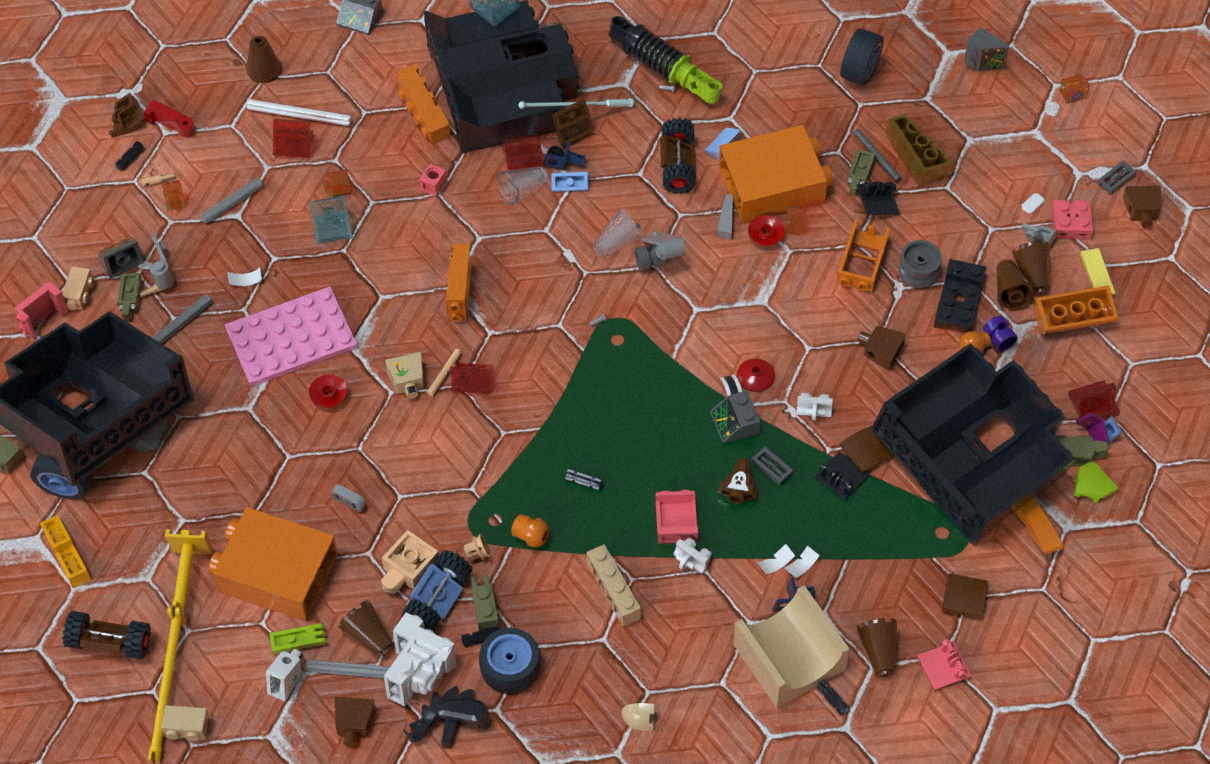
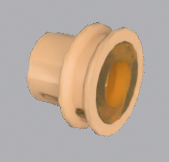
[464,534,491,561]

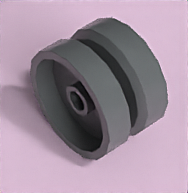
[899,240,942,289]

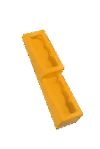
[40,515,91,589]

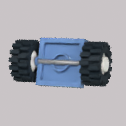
[401,550,473,631]

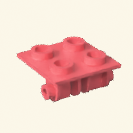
[917,639,971,690]

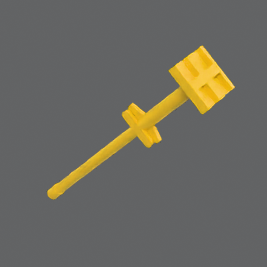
[148,529,213,763]

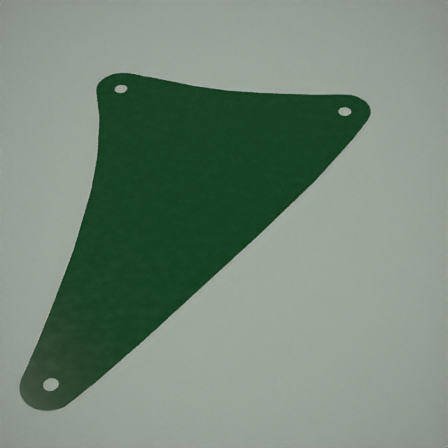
[468,318,969,560]

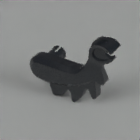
[403,686,491,743]

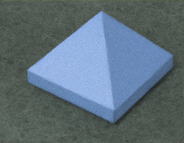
[1105,417,1122,444]

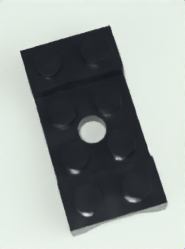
[934,259,986,333]

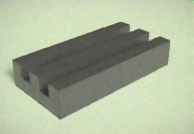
[1097,161,1137,195]
[751,447,793,486]

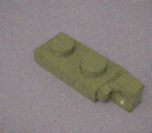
[847,149,875,196]
[117,273,142,321]

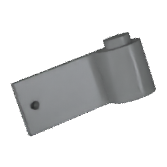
[641,231,686,260]
[150,234,174,290]

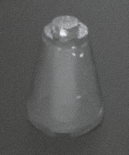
[496,166,549,207]
[593,208,645,258]

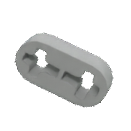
[330,484,367,512]

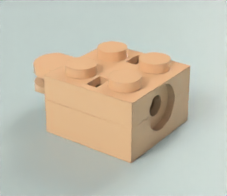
[381,530,439,594]

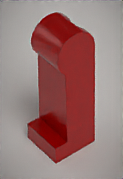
[143,100,195,137]

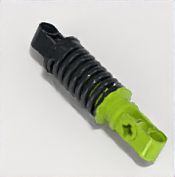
[608,16,723,104]

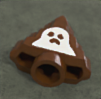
[718,458,758,504]

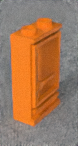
[836,220,890,292]
[446,244,472,322]

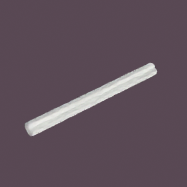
[247,99,351,126]

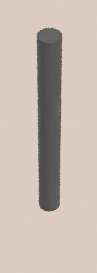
[853,129,902,182]

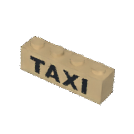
[586,545,641,627]

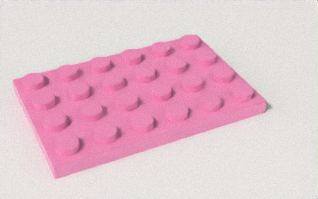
[224,287,357,387]

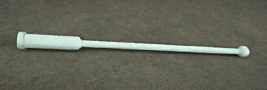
[519,98,634,109]

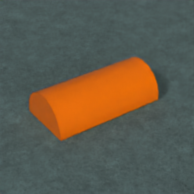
[1035,285,1119,335]

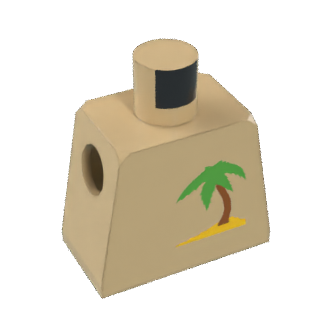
[385,352,424,399]

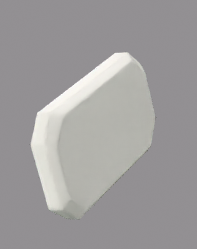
[1022,193,1045,214]

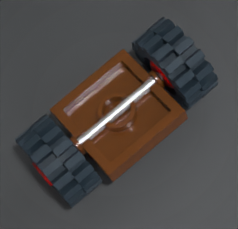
[660,117,696,194]
[62,611,151,660]

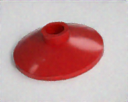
[748,215,785,246]
[737,358,775,392]
[309,374,347,408]

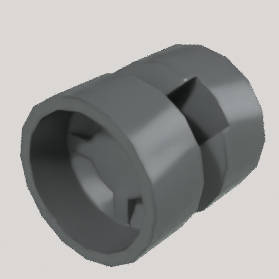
[634,244,666,271]

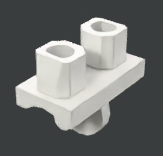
[796,393,833,421]
[674,538,711,574]

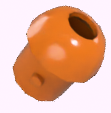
[511,514,550,547]

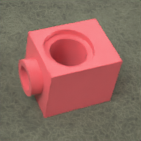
[419,164,447,197]

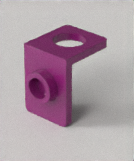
[1076,413,1109,443]

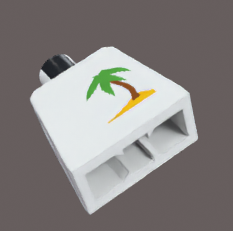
[266,649,303,701]

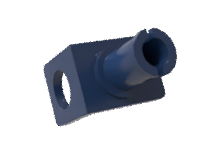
[543,141,586,171]
[772,577,815,612]

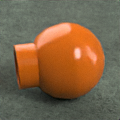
[959,331,991,354]

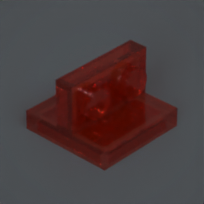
[273,119,314,158]
[503,134,544,176]
[450,362,493,394]
[1068,380,1120,423]

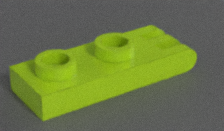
[269,623,327,655]

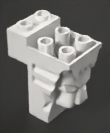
[384,613,457,706]

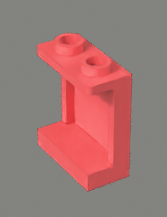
[14,281,69,339]
[656,490,698,544]

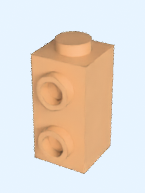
[62,267,94,310]

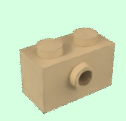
[161,705,209,741]

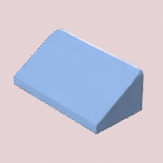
[704,127,741,160]
[551,172,588,191]

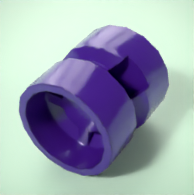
[983,316,1018,352]

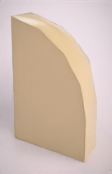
[621,703,654,731]

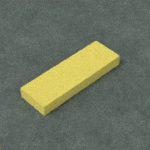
[1080,248,1116,297]

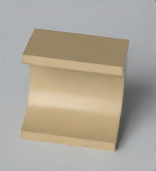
[733,585,849,708]

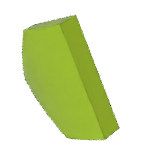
[1074,461,1119,503]

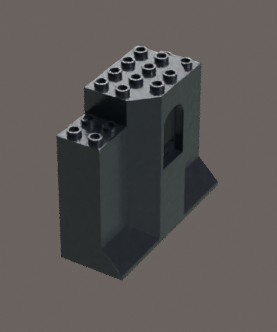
[423,0,579,154]
[0,311,194,486]
[871,343,1075,546]

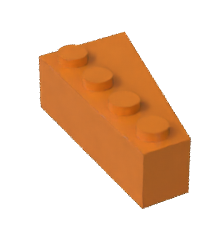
[397,63,451,144]

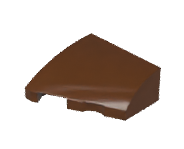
[109,93,146,137]

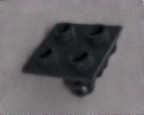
[856,182,900,215]
[814,451,870,500]

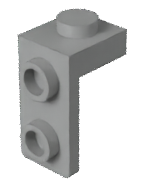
[1022,223,1057,247]

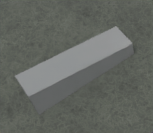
[717,194,733,240]

